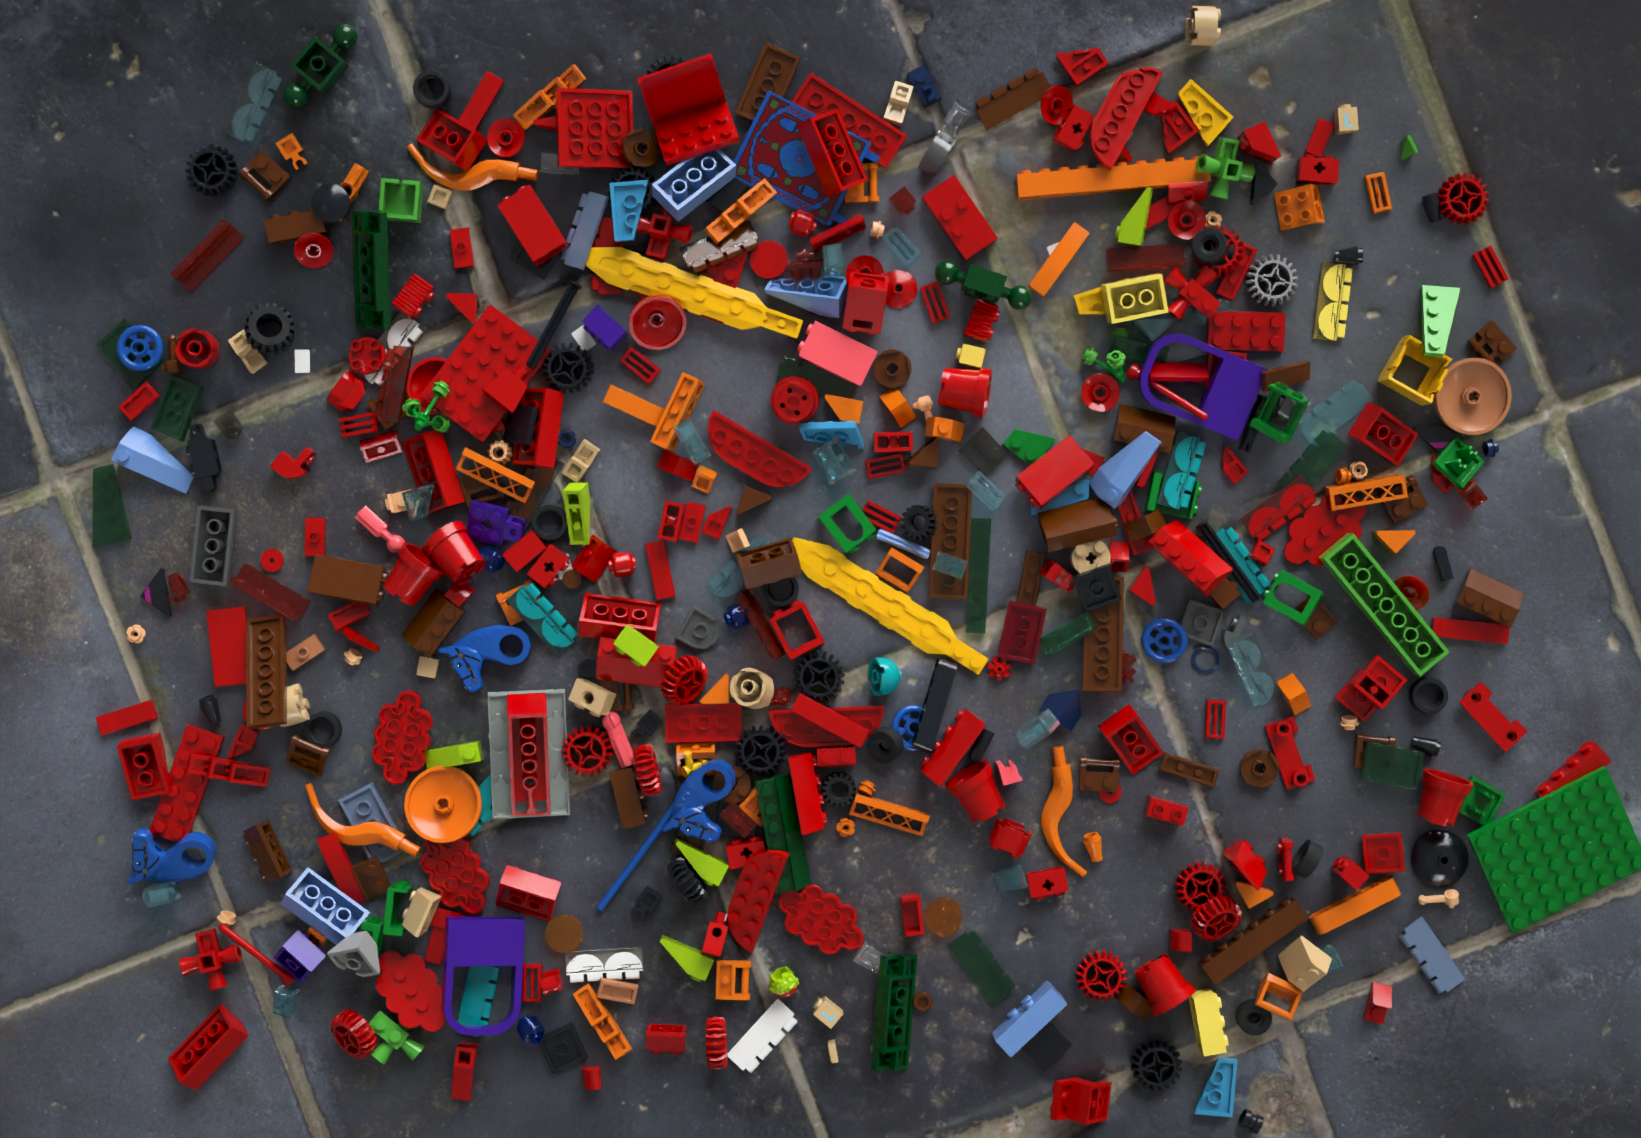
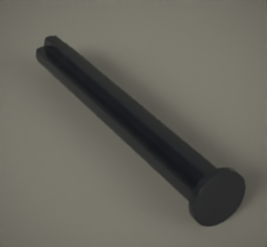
[526,280,582,369]
[1195,518,1261,602]

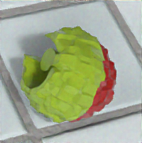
[769,966,799,998]

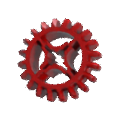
[1438,173,1490,225]
[1192,225,1245,278]
[660,655,709,706]
[561,726,613,778]
[633,744,662,796]
[1175,861,1227,912]
[1191,895,1243,941]
[1075,950,1127,1002]
[330,1009,377,1059]
[706,1016,728,1070]

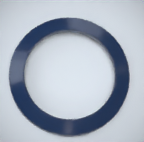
[1191,646,1220,674]

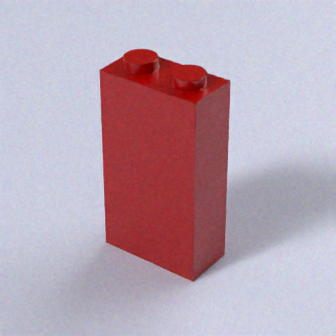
[497,184,569,266]
[1015,435,1095,511]

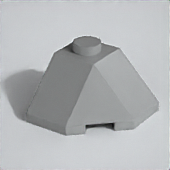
[327,931,380,977]

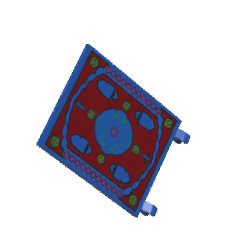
[733,90,880,227]

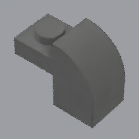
[918,130,957,177]
[1221,615,1254,660]

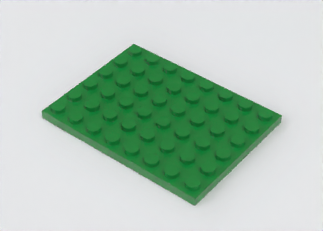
[1466,766,1641,934]

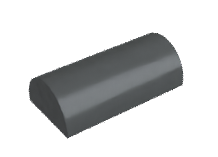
[189,505,237,586]

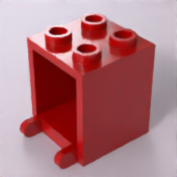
[842,269,889,335]

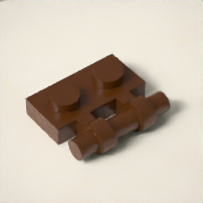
[1467,320,1517,366]

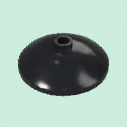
[1411,829,1469,887]

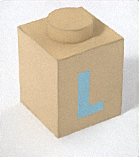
[1333,104,1359,135]
[813,996,843,1029]

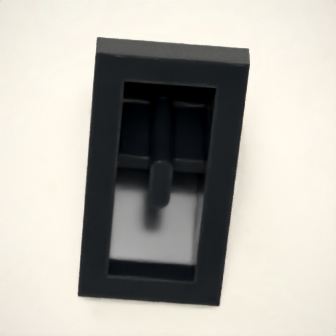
[1250,163,1278,205]

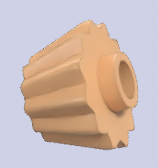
[487,440,513,465]

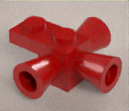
[637,204,693,261]
[1163,264,1222,321]
[179,928,242,991]

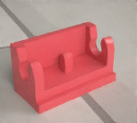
[995,760,1022,786]

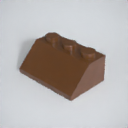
[1111,404,1176,454]
[736,538,802,589]
[1453,569,1524,628]
[401,589,467,658]
[243,819,293,883]

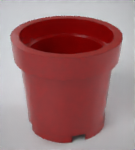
[938,368,992,418]
[770,375,820,425]
[422,521,486,585]
[383,542,444,606]
[945,760,1006,823]
[1416,768,1474,827]
[1134,953,1196,1016]

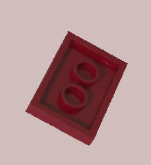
[997,600,1047,665]

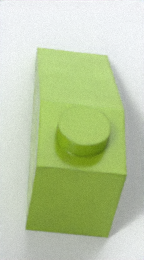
[1115,187,1153,246]
[563,482,590,545]
[424,740,484,769]
[675,838,729,886]
[660,935,715,982]

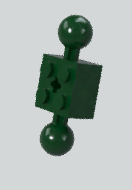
[283,24,358,108]
[935,260,1032,310]

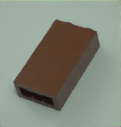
[1037,498,1118,552]
[307,554,388,607]

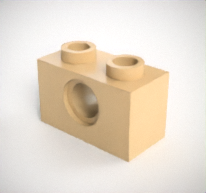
[568,678,617,717]

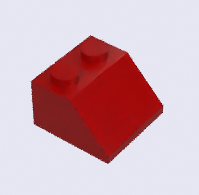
[1237,121,1281,164]
[646,1023,687,1055]

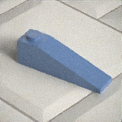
[764,275,848,318]
[111,426,195,494]
[1089,431,1162,508]

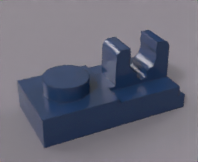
[907,65,942,109]

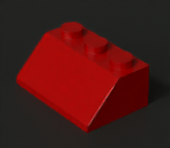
[495,865,562,922]

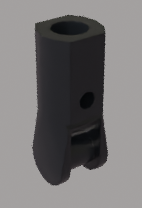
[1433,546,1454,581]
[969,728,994,762]

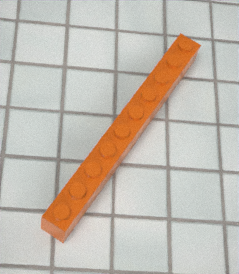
[1015,156,1211,200]

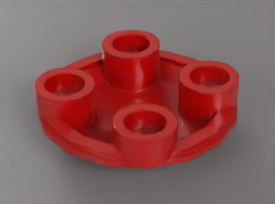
[349,337,386,375]

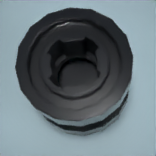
[1238,1109,1264,1134]

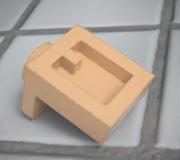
[385,489,417,513]

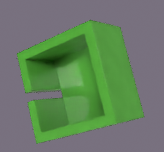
[379,178,424,223]

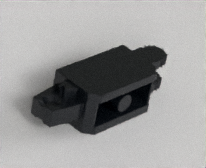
[186,424,222,492]

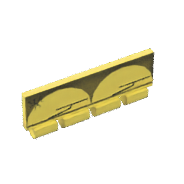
[1313,262,1353,341]

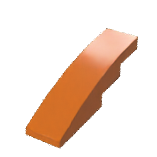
[513,64,587,130]
[704,178,777,245]
[1028,222,1090,297]
[603,385,665,427]
[573,983,633,1060]

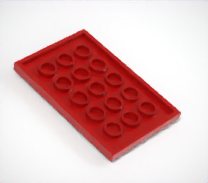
[420,304,550,443]

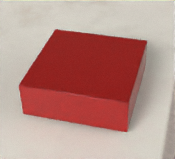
[1249,540,1275,566]

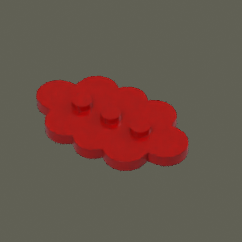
[1283,495,1366,566]
[372,690,433,785]
[420,837,490,915]
[778,884,864,955]
[376,950,446,1032]

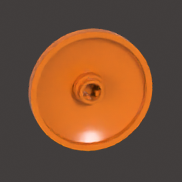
[404,766,482,843]

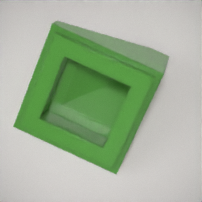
[1400,135,1418,161]

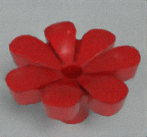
[987,656,1012,681]

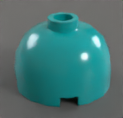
[868,657,902,696]

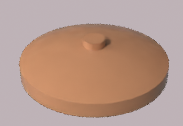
[1434,358,1512,435]

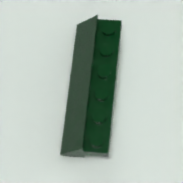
[351,210,391,330]
[755,772,811,894]
[871,952,917,1071]

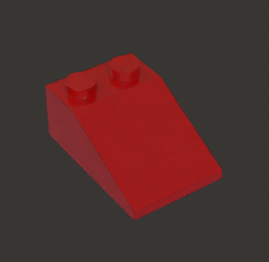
[416,108,488,172]
[1348,402,1419,466]
[1098,704,1164,775]
[116,732,170,801]
[1222,838,1267,891]

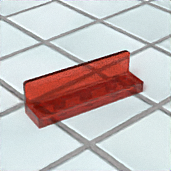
[170,219,244,292]
[1106,244,1187,272]
[229,563,311,622]

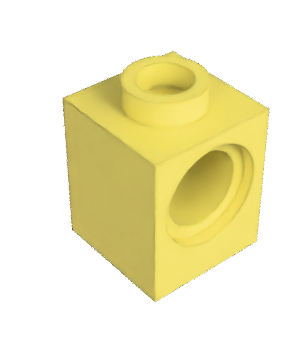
[955,344,986,369]

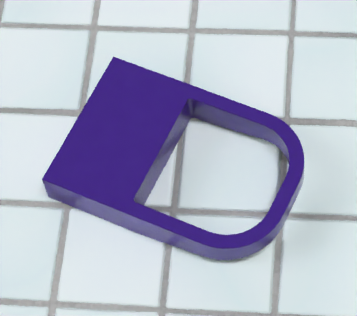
[1138,333,1269,441]
[442,916,526,1036]

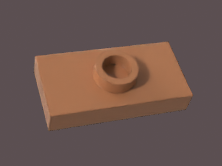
[286,634,326,671]
[597,978,638,1004]

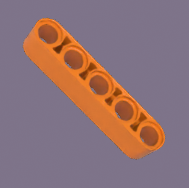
[1309,876,1401,935]

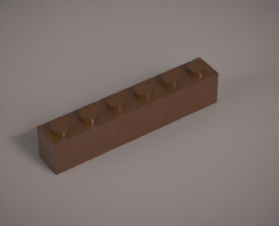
[1199,896,1308,985]

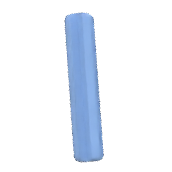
[876,529,931,559]

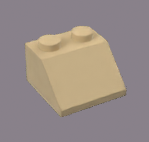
[402,887,442,937]
[1278,935,1332,992]

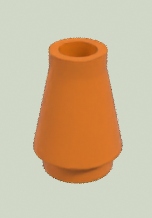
[1083,832,1103,862]

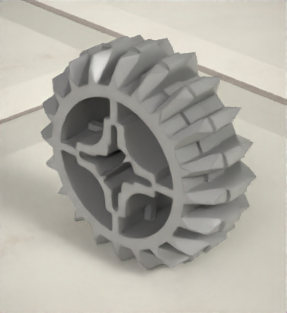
[1246,254,1298,307]

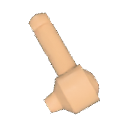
[913,396,933,423]
[1418,889,1459,908]

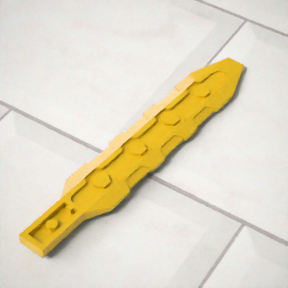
[586,247,804,339]
[792,537,989,675]

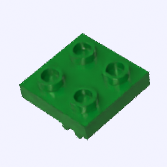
[1432,436,1484,490]
[1459,775,1506,826]

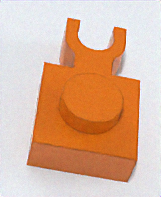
[275,133,308,170]

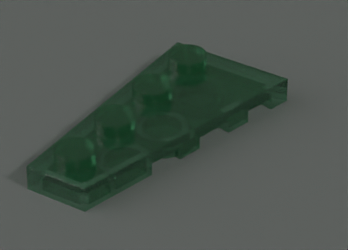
[92,464,132,548]

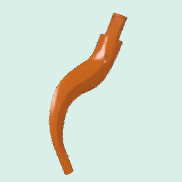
[406,143,538,191]
[1041,746,1087,877]
[305,783,421,857]

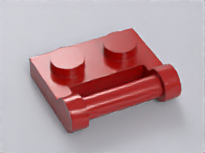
[1277,838,1294,881]

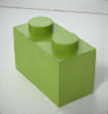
[613,624,659,667]

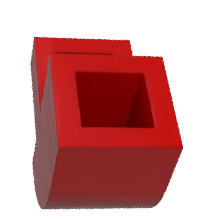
[270,447,316,479]

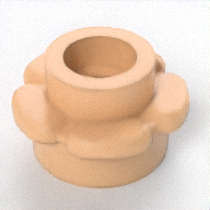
[1205,211,1222,228]
[870,220,884,239]
[1349,461,1368,480]
[126,625,146,643]
[344,648,362,665]
[1340,715,1359,730]
[217,911,236,927]

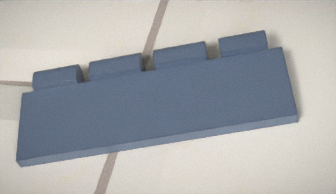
[560,191,609,270]
[1399,916,1465,994]

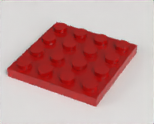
[555,88,633,169]

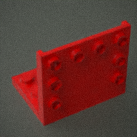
[637,53,740,166]

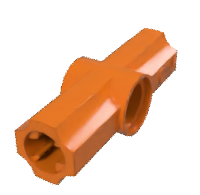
[339,163,370,222]

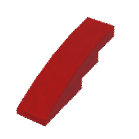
[791,693,870,748]
[186,753,271,787]
[316,832,367,904]

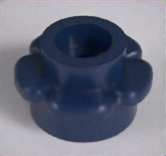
[558,430,576,449]
[1482,439,1499,457]

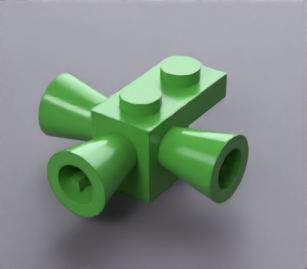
[1196,137,1255,199]
[369,1010,425,1065]

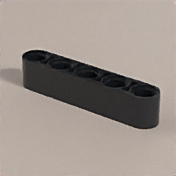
[911,658,957,753]

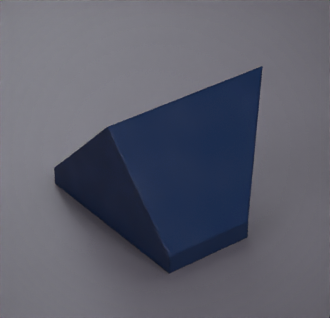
[1039,690,1082,731]

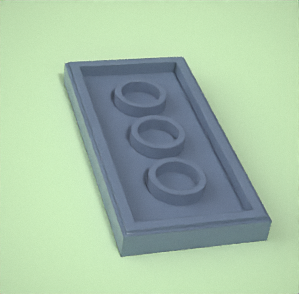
[338,782,404,864]

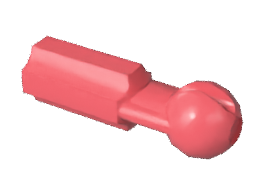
[355,506,405,553]
[602,711,634,768]

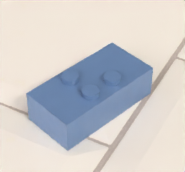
[652,149,736,221]
[280,868,370,945]
[992,980,1067,1057]

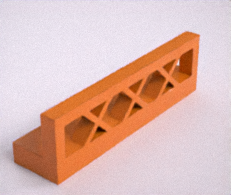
[650,372,706,453]
[456,447,535,503]
[1324,473,1408,511]
[849,792,930,836]

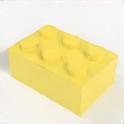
[1101,273,1169,324]
[1189,988,1229,1057]

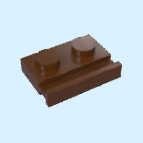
[1293,596,1338,640]
[351,856,392,901]

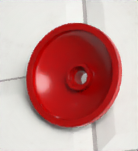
[628,295,687,350]
[406,357,447,415]

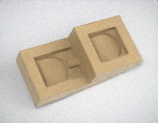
[883,81,914,126]
[228,329,268,374]
[562,439,601,483]

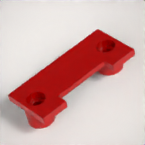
[1459,681,1528,752]
[1264,716,1315,790]

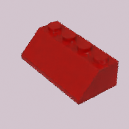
[797,109,868,198]
[512,388,564,468]
[402,430,465,515]
[1148,520,1233,597]
[579,593,661,643]
[595,637,677,688]
[920,708,987,787]
[788,751,828,835]
[168,1003,249,1090]

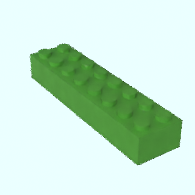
[1318,533,1449,677]

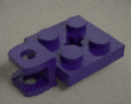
[467,500,526,546]

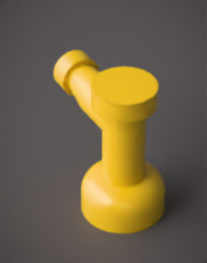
[681,751,709,777]

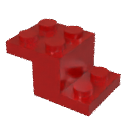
[1334,655,1407,723]
[1050,1077,1112,1125]

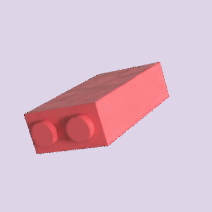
[797,321,878,387]

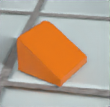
[691,465,717,494]

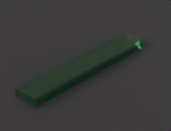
[966,518,991,634]

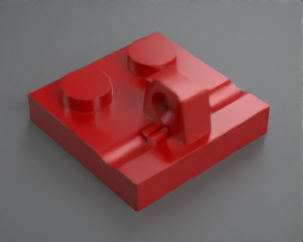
[1362,832,1405,873]

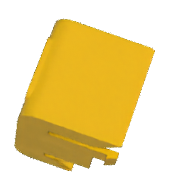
[1378,335,1452,406]

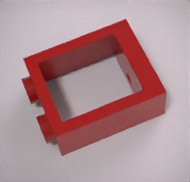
[769,600,825,660]

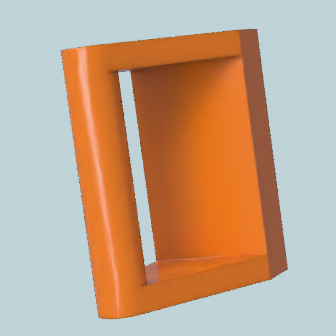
[875,547,924,593]
[676,742,716,776]
[1255,973,1303,1021]

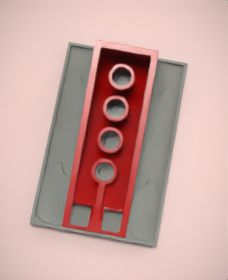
[488,689,570,819]

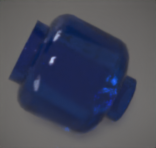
[478,545,505,573]
[723,602,753,630]
[516,1015,545,1044]

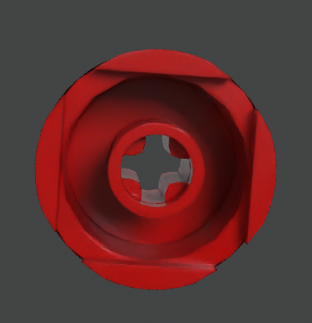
[175,329,220,369]
[988,817,1032,858]

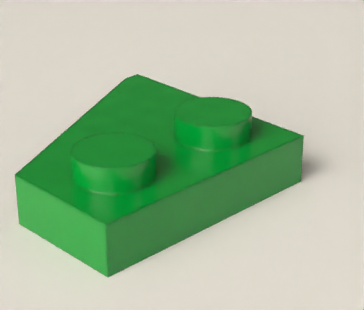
[1003,429,1056,466]

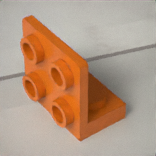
[1274,184,1325,230]

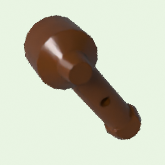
[161,334,182,375]

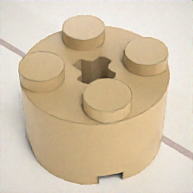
[1185,6,1221,46]
[1069,540,1111,574]
[730,668,774,709]
[280,683,310,728]

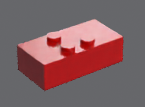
[921,175,998,263]

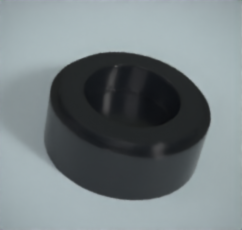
[578,659,597,678]

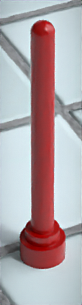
[1126,363,1208,420]
[219,924,295,988]

